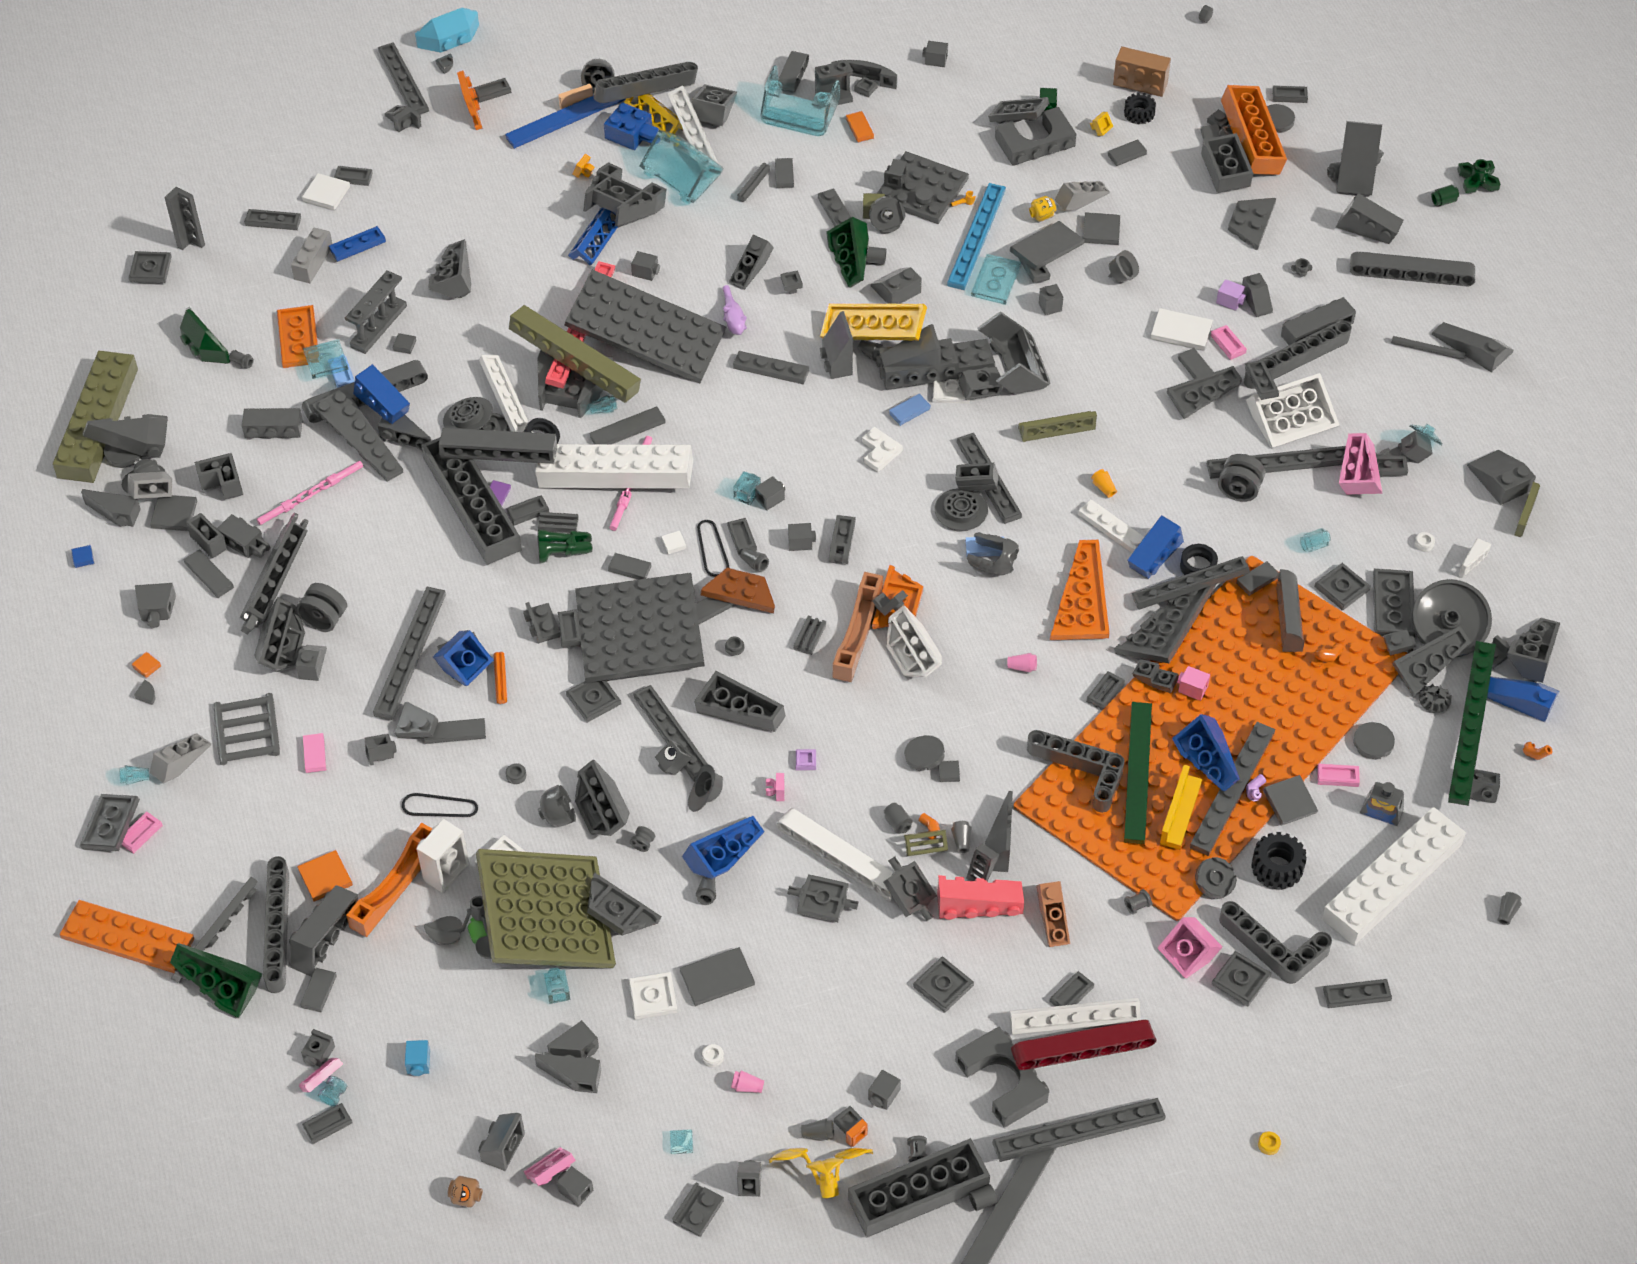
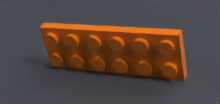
[60,900,195,973]

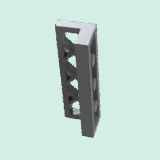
[164,187,205,250]

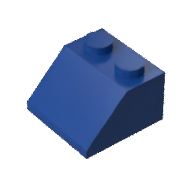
[433,630,494,686]

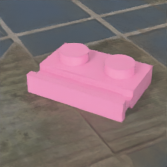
[523,1147,576,1186]

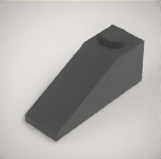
[81,489,141,527]

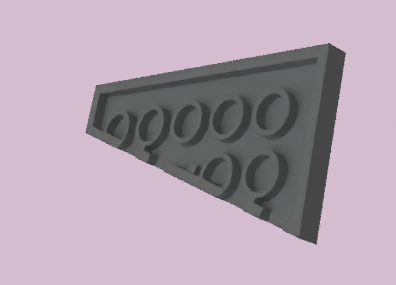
[1114,584,1217,664]

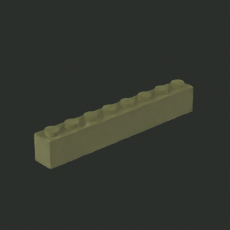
[509,305,641,403]

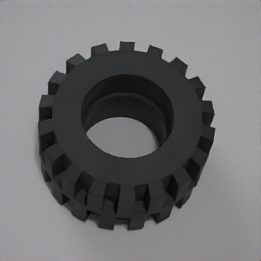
[1251,832,1307,890]

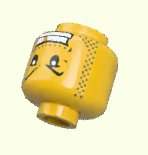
[1029,196,1056,222]

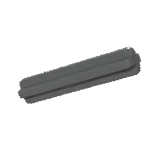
[737,163,770,202]

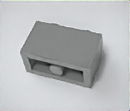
[128,471,172,499]

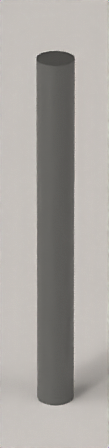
[1391,336,1466,359]

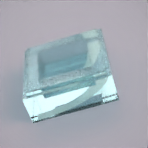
[670,1129,693,1154]

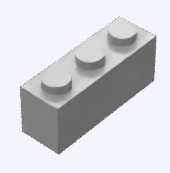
[291,227,332,284]

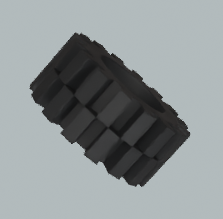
[1124,93,1156,125]

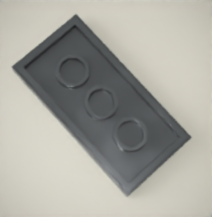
[1336,121,1382,195]
[1010,221,1085,270]
[1373,568,1415,637]

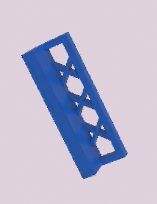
[568,207,618,265]

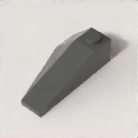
[428,239,471,298]
[1432,322,1514,373]
[83,414,168,458]
[1507,618,1560,683]
[981,791,1013,872]

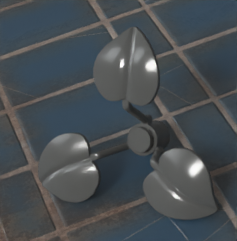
[424,896,492,959]

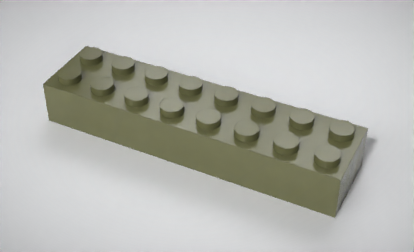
[52,350,138,483]

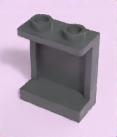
[815,60,853,109]

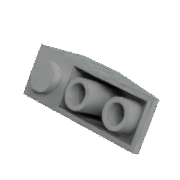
[1055,181,1110,211]
[150,733,211,783]

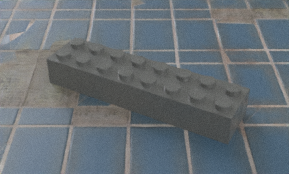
[421,437,522,565]

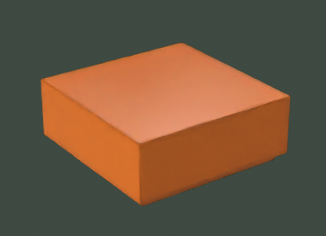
[132,652,161,678]
[846,1119,868,1147]

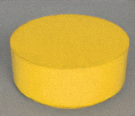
[1258,1131,1281,1155]

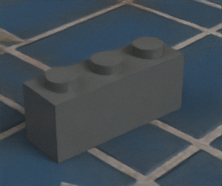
[241,408,303,438]

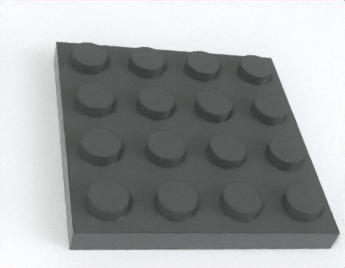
[877,151,969,224]

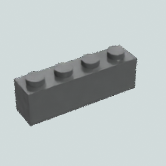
[1281,297,1356,345]

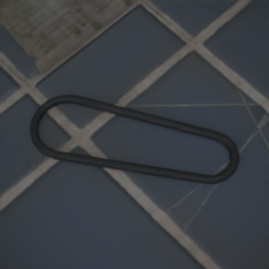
[697,520,729,577]
[402,793,478,817]

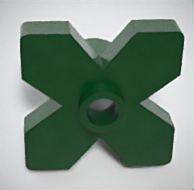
[1457,159,1501,193]

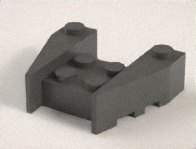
[583,162,667,227]
[537,350,614,418]

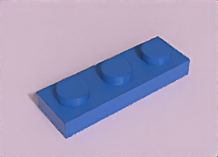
[329,226,386,262]

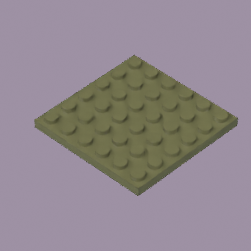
[476,849,616,968]

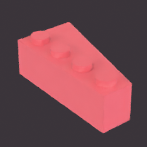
[937,875,1024,920]

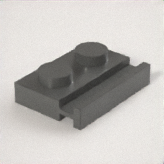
[672,1182,724,1237]

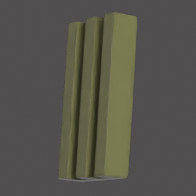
[904,829,948,856]

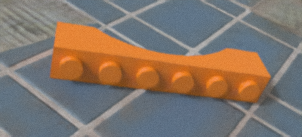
[346,822,432,937]

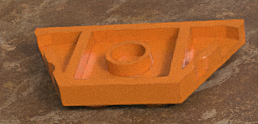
[457,71,483,130]
[872,565,924,629]

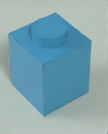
[405,1040,430,1076]

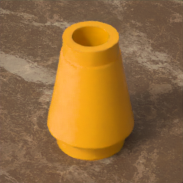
[1091,469,1117,498]

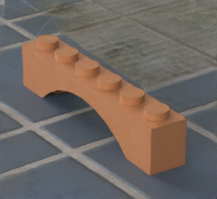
[833,572,883,682]

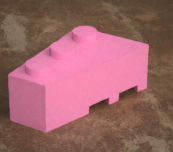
[1339,433,1383,495]

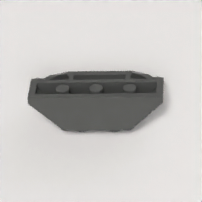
[254,597,305,671]
[575,760,630,836]

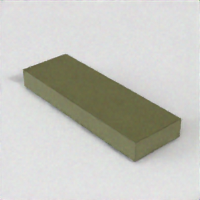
[1515,482,1540,537]

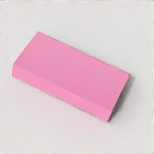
[1210,325,1247,360]
[303,733,326,773]
[1317,764,1360,787]
[122,811,163,854]
[299,1058,343,1092]

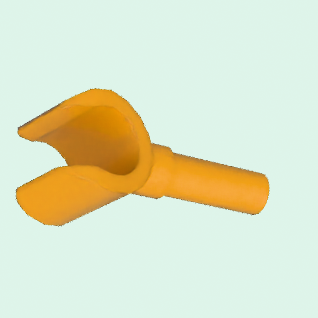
[951,191,976,207]

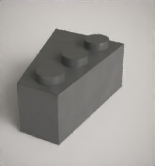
[1336,193,1404,244]

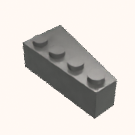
[694,671,786,732]
[289,885,358,977]

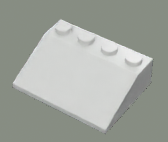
[1246,373,1340,448]

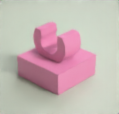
[766,773,784,801]

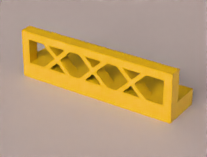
[624,93,683,140]
[1160,765,1202,850]

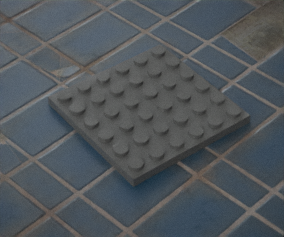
[575,572,705,683]

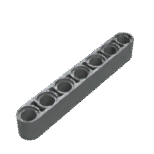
[594,62,698,103]
[1350,252,1475,286]
[1244,321,1352,389]
[302,360,428,423]
[263,856,289,993]

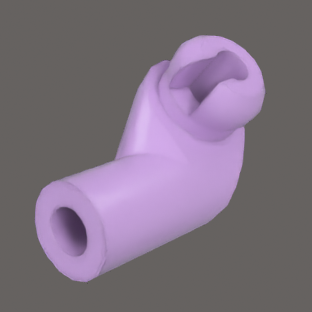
[1246,774,1266,801]

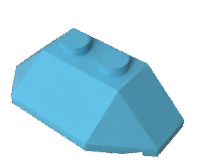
[415,8,479,53]

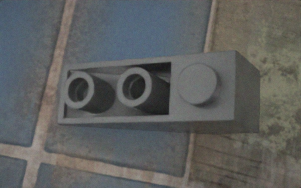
[729,234,774,289]
[378,415,431,450]
[535,1052,601,1093]

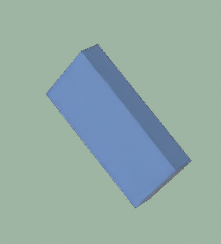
[889,393,931,426]

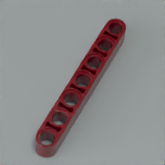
[1011,1019,1157,1070]

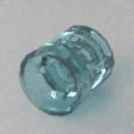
[318,1076,348,1106]

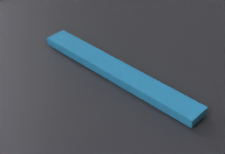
[947,183,1006,290]

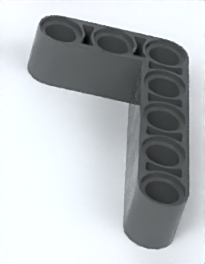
[1027,730,1124,813]
[1219,901,1332,984]

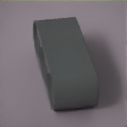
[778,51,809,92]

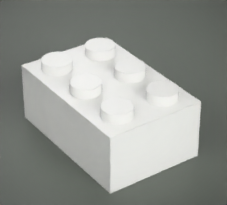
[417,819,469,893]

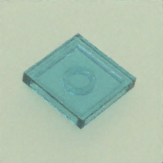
[303,339,349,379]

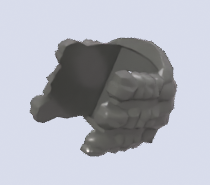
[967,532,1019,576]

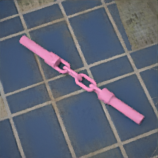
[609,436,652,531]
[256,461,363,525]

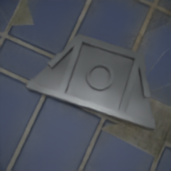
[1228,198,1276,250]
[587,873,662,936]

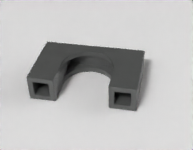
[995,107,1077,166]
[955,1026,1049,1128]

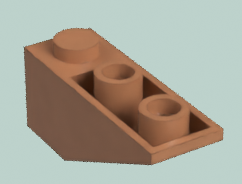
[1036,881,1070,947]

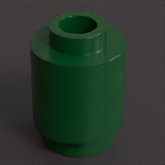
[1431,184,1459,206]

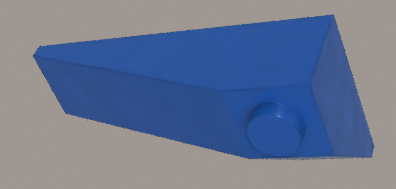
[1172,714,1240,791]
[682,816,765,879]

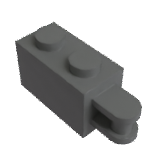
[217,514,271,558]

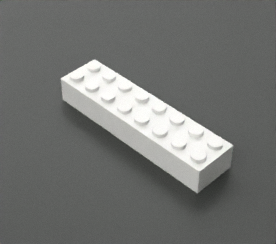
[535,444,693,488]
[1322,807,1466,946]

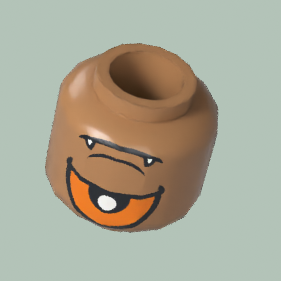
[448,1176,483,1208]

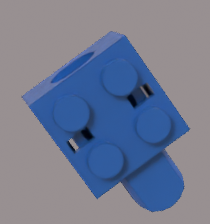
[604,102,659,151]

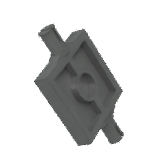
[883,856,937,921]
[787,874,859,923]

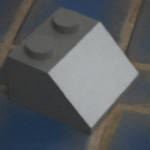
[871,267,922,304]
[478,1113,525,1171]

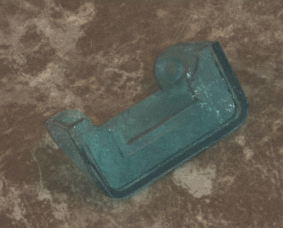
[639,130,724,204]

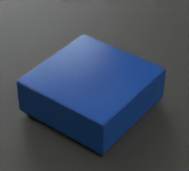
[71,545,95,568]

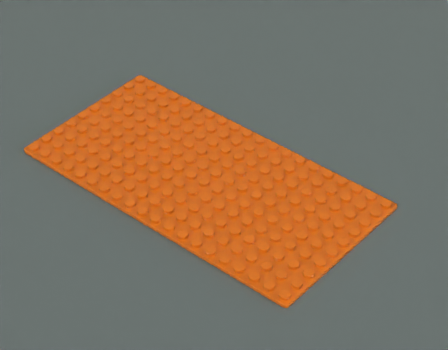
[1014,556,1408,921]

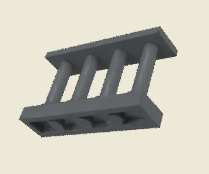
[345,270,407,354]

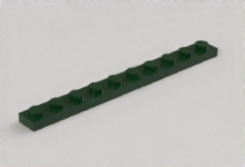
[1448,641,1496,806]

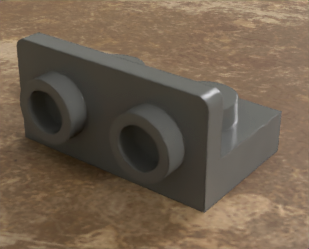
[523,602,561,644]
[1470,769,1500,803]

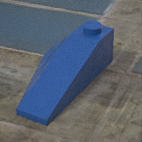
[1487,676,1560,722]

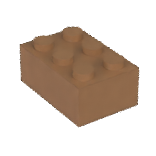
[1113,46,1171,97]

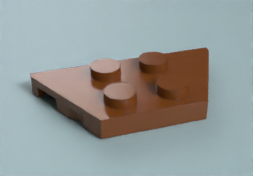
[700,568,775,614]

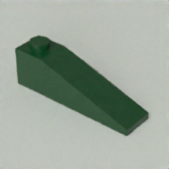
[826,217,869,288]

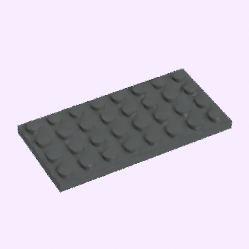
[564,269,726,384]

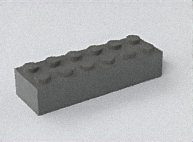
[848,1138,990,1238]

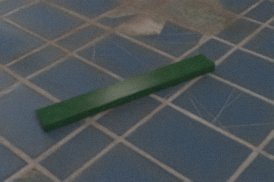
[1124,702,1152,844]

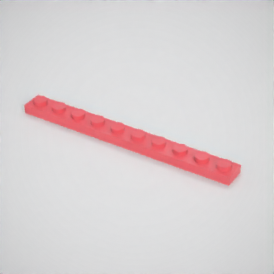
[545,261,616,389]

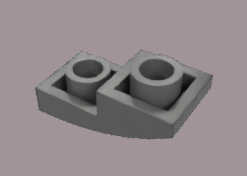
[1132,659,1179,693]

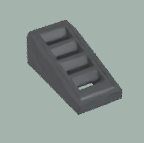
[966,844,999,882]

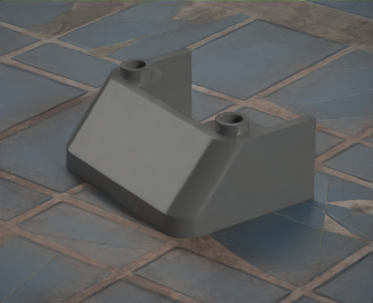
[978,311,1050,394]

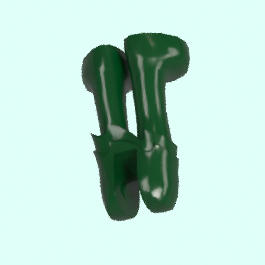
[537,529,593,563]

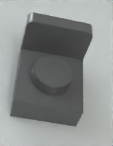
[393,106,422,132]
[1492,635,1510,669]

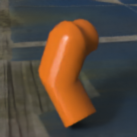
[1315,643,1344,662]
[1523,742,1553,760]
[918,813,940,839]

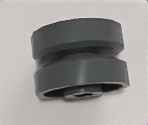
[1218,454,1266,502]
[296,583,348,632]

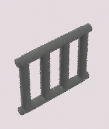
[213,693,280,765]

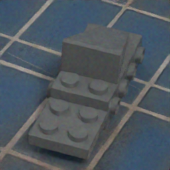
[876,324,995,389]

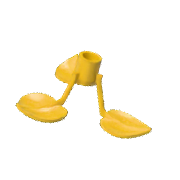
[769,1148,873,1198]

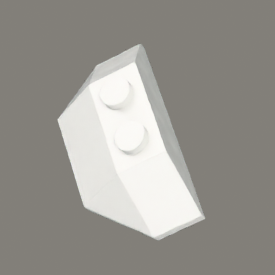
[886,605,942,677]

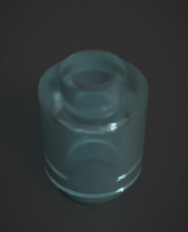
[1300,528,1331,552]

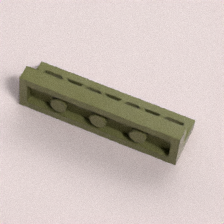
[1018,411,1097,442]

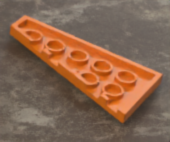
[1050,539,1110,640]

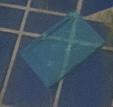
[971,254,1021,305]

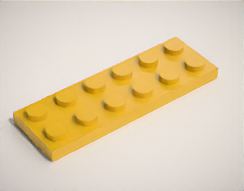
[820,303,927,341]

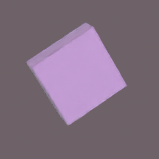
[796,749,816,770]

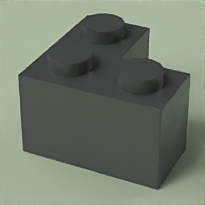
[194,453,243,500]

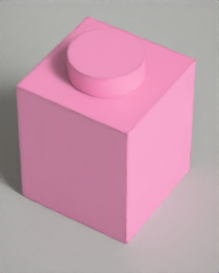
[1177,666,1210,701]

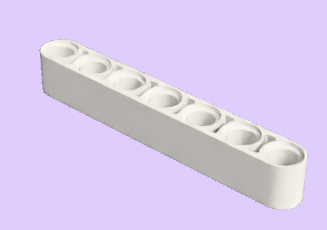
[776,808,893,900]

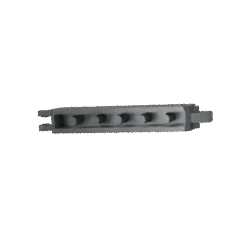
[240,512,309,635]

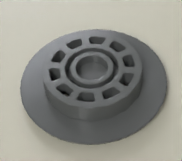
[443,397,493,430]
[935,488,988,531]

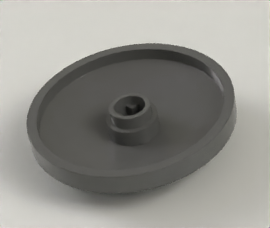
[1411,579,1492,657]

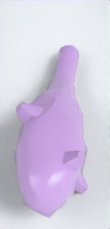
[723,285,747,335]

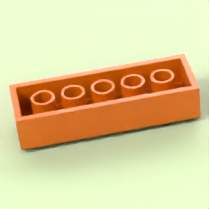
[1221,85,1287,175]

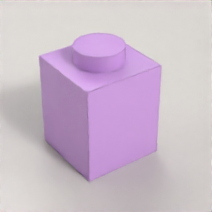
[1216,279,1246,311]

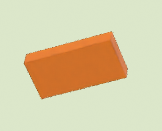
[846,111,874,142]

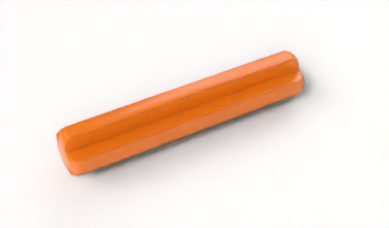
[494,652,507,704]

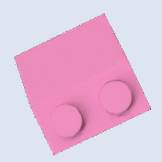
[1158,917,1222,978]

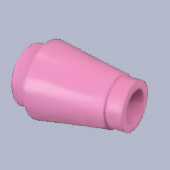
[1007,653,1037,672]
[731,1070,764,1093]

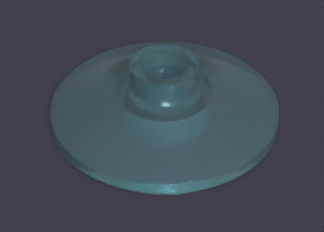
[1409,423,1443,446]

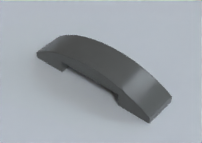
[831,60,897,89]

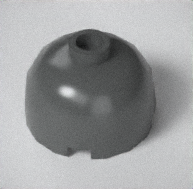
[581,58,615,93]
[538,785,576,827]

